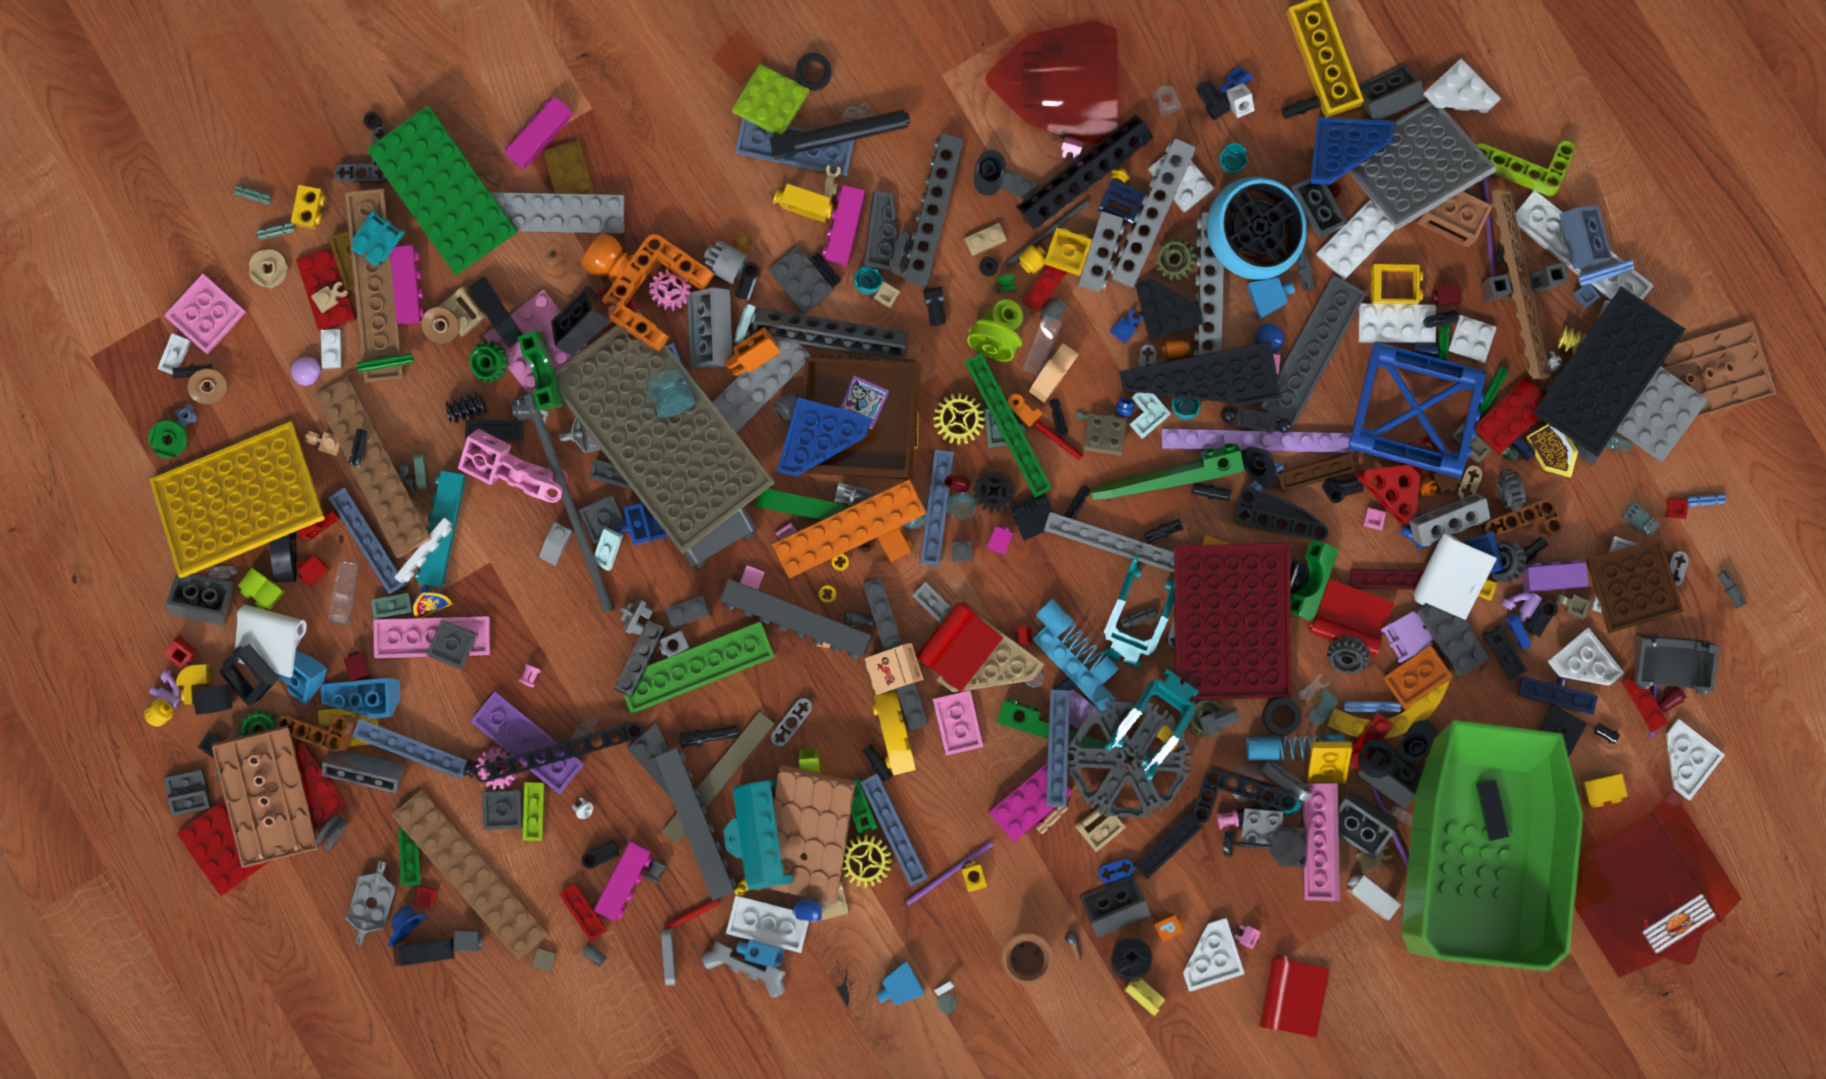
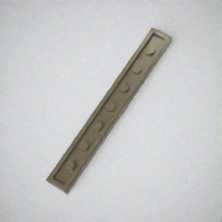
[662,712,775,844]

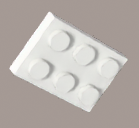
[1148,153,1214,213]

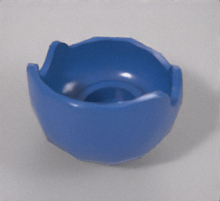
[1255,323,1284,354]
[793,898,822,921]

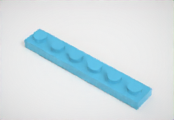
[1032,627,1126,717]

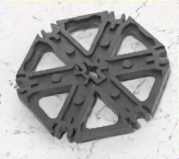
[1067,700,1192,818]

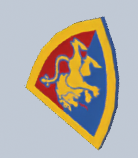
[413,586,453,618]

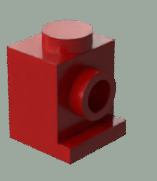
[163,635,197,669]

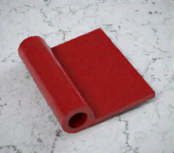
[1307,579,1395,657]
[916,601,1004,692]
[1259,954,1330,1038]

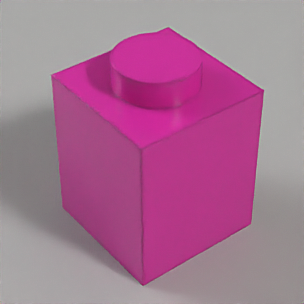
[986,525,1013,556]

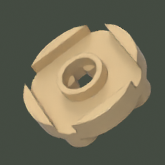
[249,250,289,289]

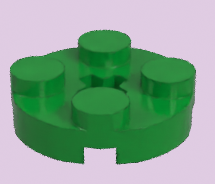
[148,420,188,459]

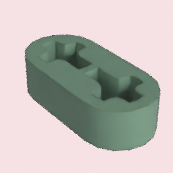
[413,453,429,490]

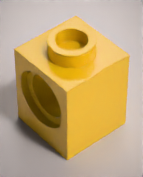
[962,861,987,892]

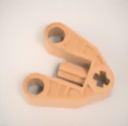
[1029,343,1079,403]

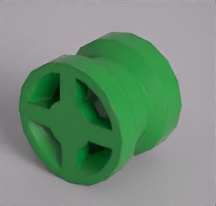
[996,274,1017,293]

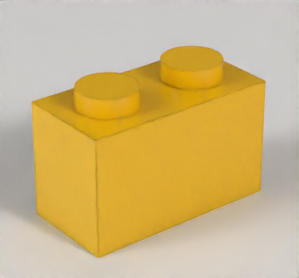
[1580,774,1628,808]

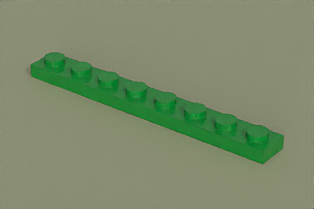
[964,353,1052,498]

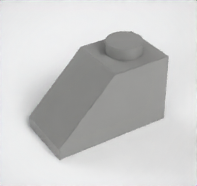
[539,522,574,566]

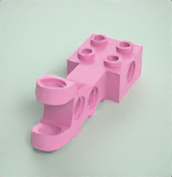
[458,429,568,503]

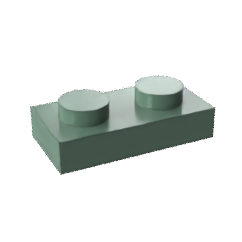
[371,593,413,619]

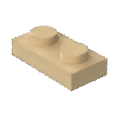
[964,223,1007,257]

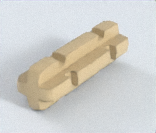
[1036,806,1068,834]

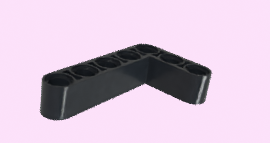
[1193,766,1298,823]

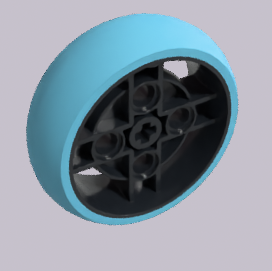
[1207,177,1307,279]

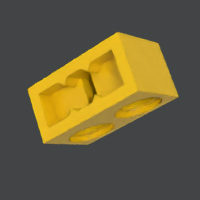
[291,185,326,229]

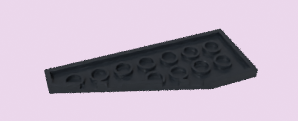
[1119,341,1281,405]

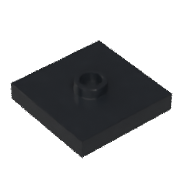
[1538,705,1587,757]

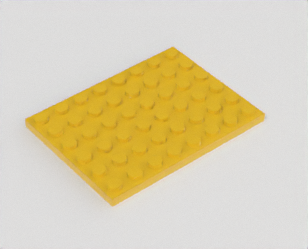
[149,421,325,578]

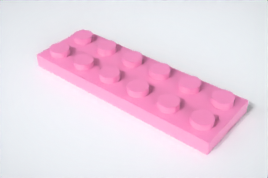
[373,616,491,658]
[1303,783,1340,901]

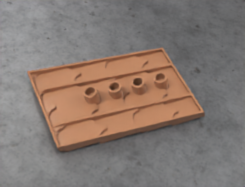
[1661,321,1777,418]
[212,725,318,868]
[768,765,855,904]

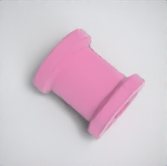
[518,664,541,688]
[1217,810,1239,830]

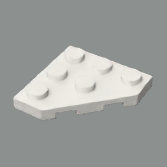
[1423,59,1501,113]
[1548,627,1624,686]
[1665,719,1725,800]
[1183,918,1245,992]

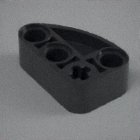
[270,531,297,583]
[392,939,455,966]

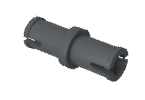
[1296,251,1316,291]
[1717,569,1747,609]

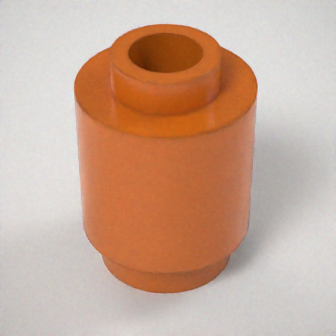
[1161,339,1190,360]

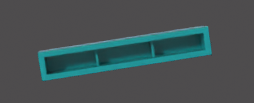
[416,471,466,589]

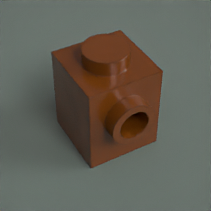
[1430,473,1463,493]

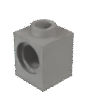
[659,631,690,658]

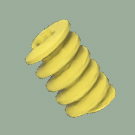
[1558,325,1587,355]

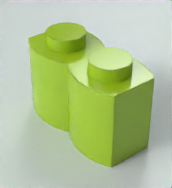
[238,568,285,610]

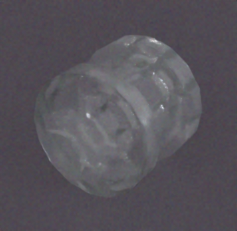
[1025,671,1044,688]

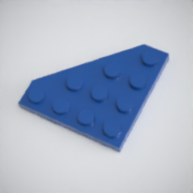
[1311,117,1394,185]
[777,397,872,477]

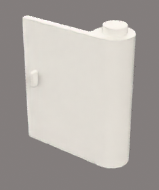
[1412,533,1497,620]
[235,604,307,678]

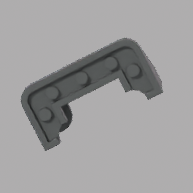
[683,506,758,569]
[1634,634,1719,694]

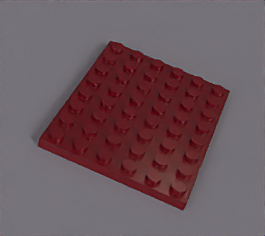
[1174,543,1291,700]

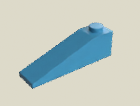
[276,650,327,705]
[321,678,401,718]

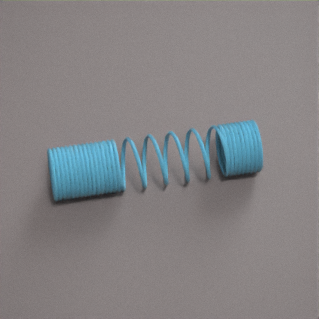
[1036,599,1119,684]
[1246,734,1345,761]

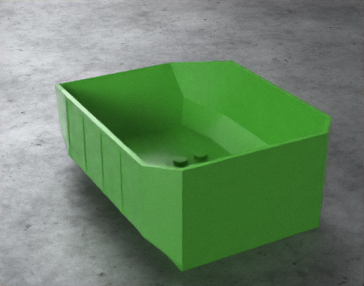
[1400,720,1583,971]

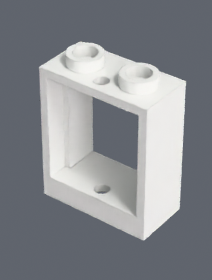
[1347,874,1401,920]

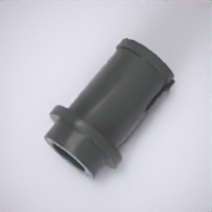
[582,943,607,967]

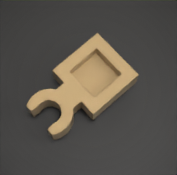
[311,282,348,313]
[1355,845,1393,873]

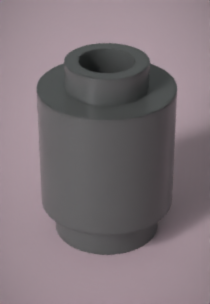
[1039,297,1067,326]

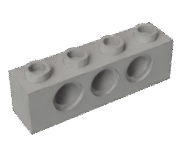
[1078,212,1125,293]
[1409,493,1491,546]

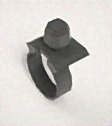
[397,463,416,499]

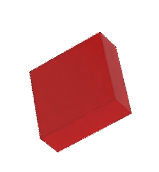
[1666,498,1688,519]
[413,885,437,909]

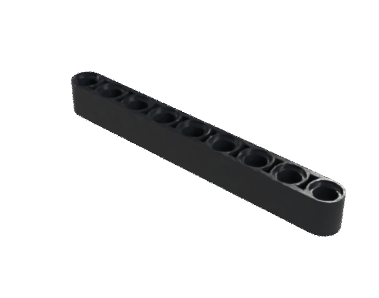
[475,722,643,783]

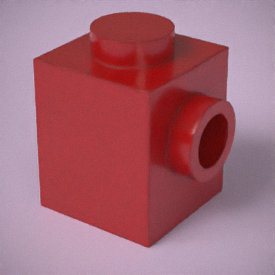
[298,555,330,586]

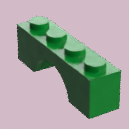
[517,331,564,412]
[1290,540,1339,621]

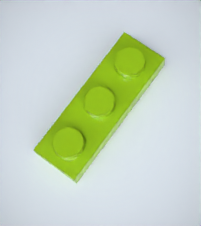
[523,782,545,841]

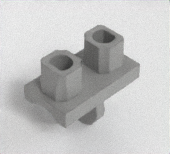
[834,483,872,506]
[619,599,653,635]

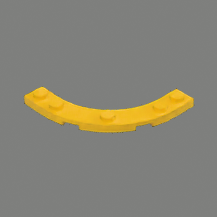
[1326,674,1452,739]

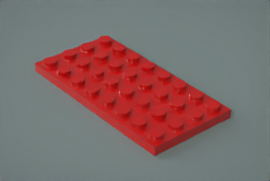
[177,743,348,897]

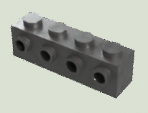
[322,750,405,794]

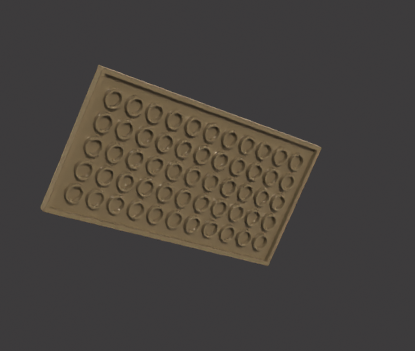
[555,309,775,554]

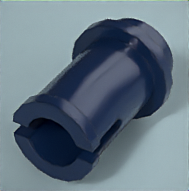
[1414,342,1439,357]
[1512,436,1536,461]
[1051,677,1075,691]

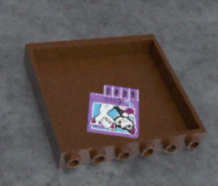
[802,354,921,480]

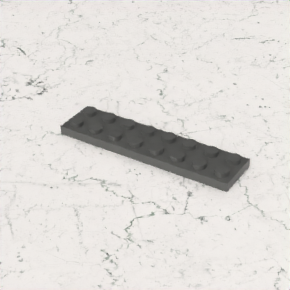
[1260,275,1367,426]

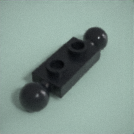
[1221,407,1292,433]

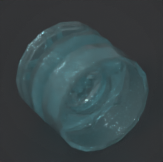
[646,369,695,417]

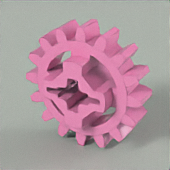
[649,269,691,311]
[476,747,518,789]

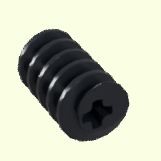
[445,392,488,424]

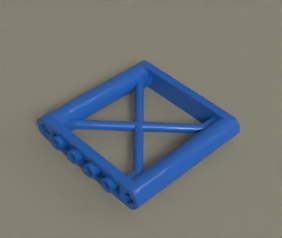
[1348,341,1486,478]

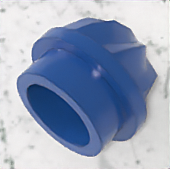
[1116,398,1135,417]

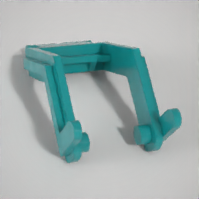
[1104,554,1174,669]
[1105,668,1199,781]

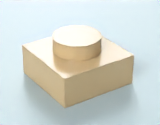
[874,282,900,308]

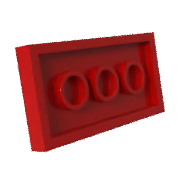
[296,247,356,332]
[1474,377,1545,455]

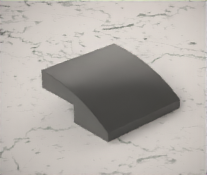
[164,768,210,816]

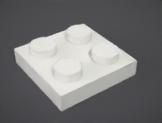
[1447,315,1497,364]

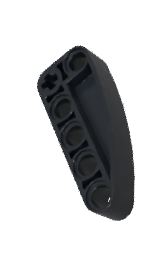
[1234,488,1328,542]

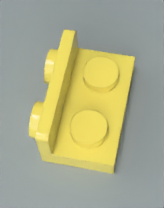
[1123,979,1165,1016]

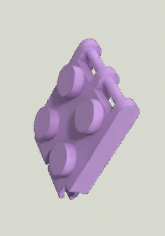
[1381,611,1434,663]

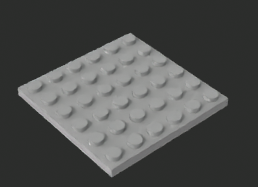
[1348,101,1496,230]

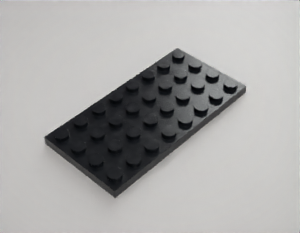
[1532,286,1686,457]

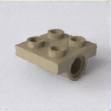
[1083,413,1126,456]

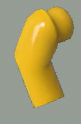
[734,878,761,896]

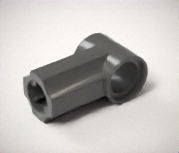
[1199,706,1241,737]

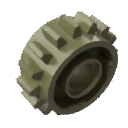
[1155,238,1198,280]
[1188,699,1224,738]

